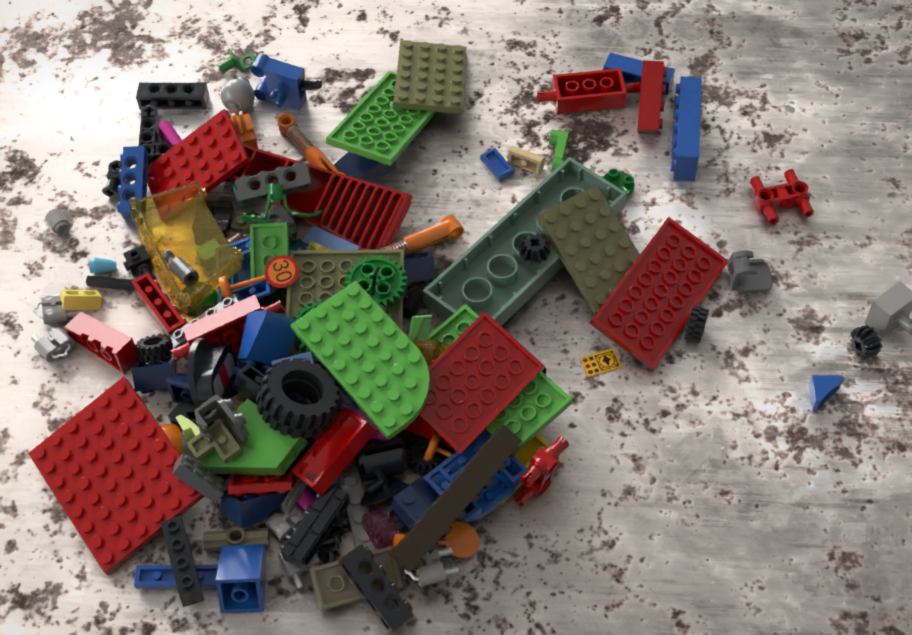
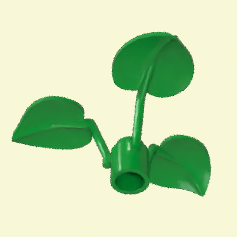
[240,184,323,224]

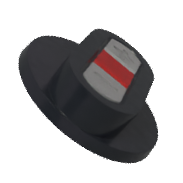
[187,338,237,417]

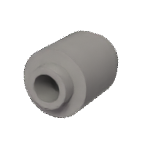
[45,209,70,235]

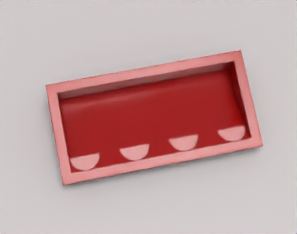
[291,407,376,496]

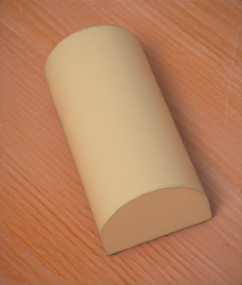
[507,146,546,175]

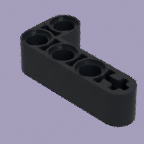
[138,105,172,165]

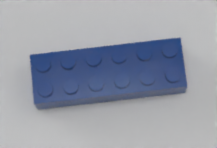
[670,76,702,181]

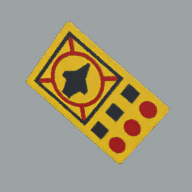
[580,348,622,377]

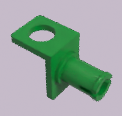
[217,48,256,74]

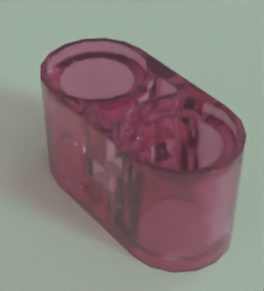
[362,508,399,549]

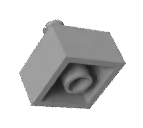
[865,281,912,338]

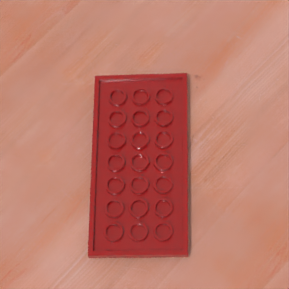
[589,216,728,370]

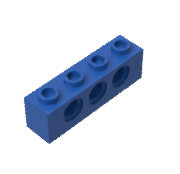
[117,146,149,219]

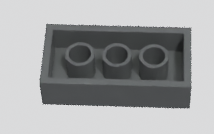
[172,453,225,503]

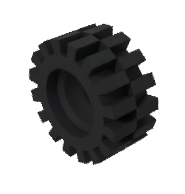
[684,306,709,343]
[136,334,173,363]
[407,437,444,476]

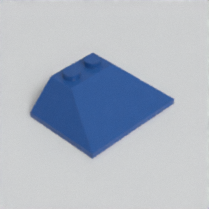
[216,236,279,303]
[423,430,528,522]

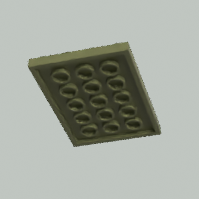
[393,40,467,114]
[535,185,640,314]

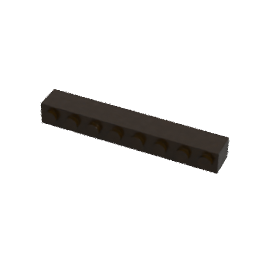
[389,424,522,572]

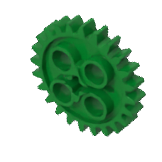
[344,254,408,308]

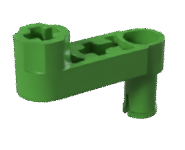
[549,130,569,172]

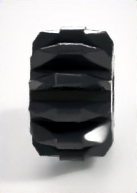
[519,233,551,265]
[849,325,883,359]

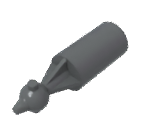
[163,249,199,286]

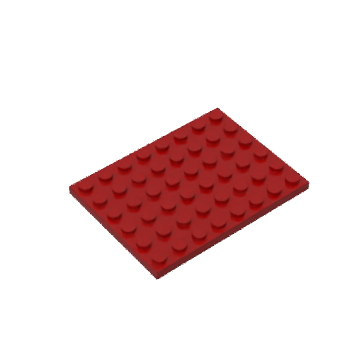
[28,376,205,575]

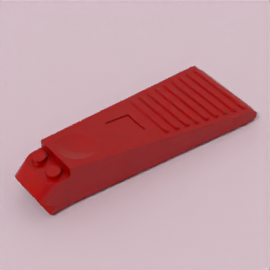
[228,143,413,250]

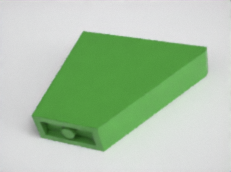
[198,399,308,475]

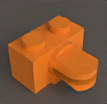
[231,111,258,149]

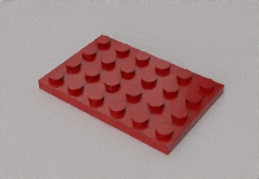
[147,108,251,224]
[418,311,545,455]

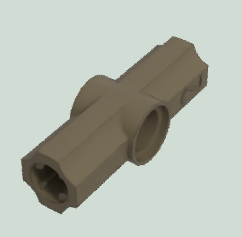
[203,526,269,551]

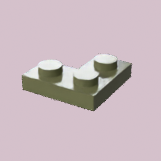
[186,419,243,464]

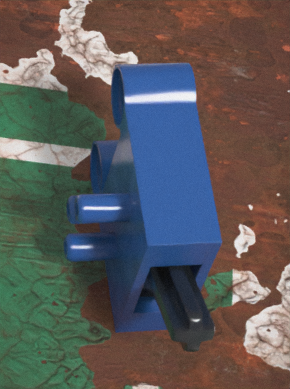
[250,54,322,111]

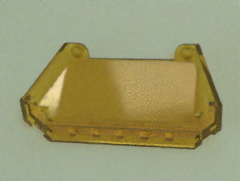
[130,182,244,314]

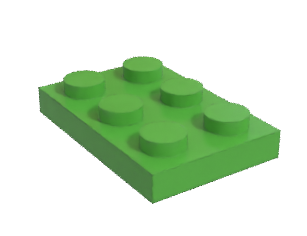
[250,222,289,279]

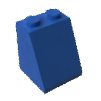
[238,310,297,370]
[215,544,267,613]

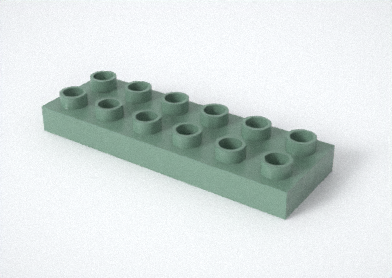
[423,157,627,326]

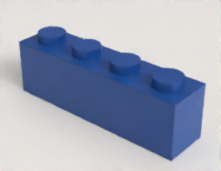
[603,53,675,95]

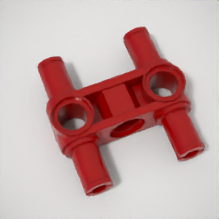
[750,169,814,225]
[513,436,569,507]

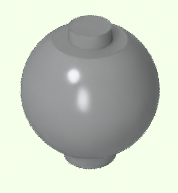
[220,77,255,113]

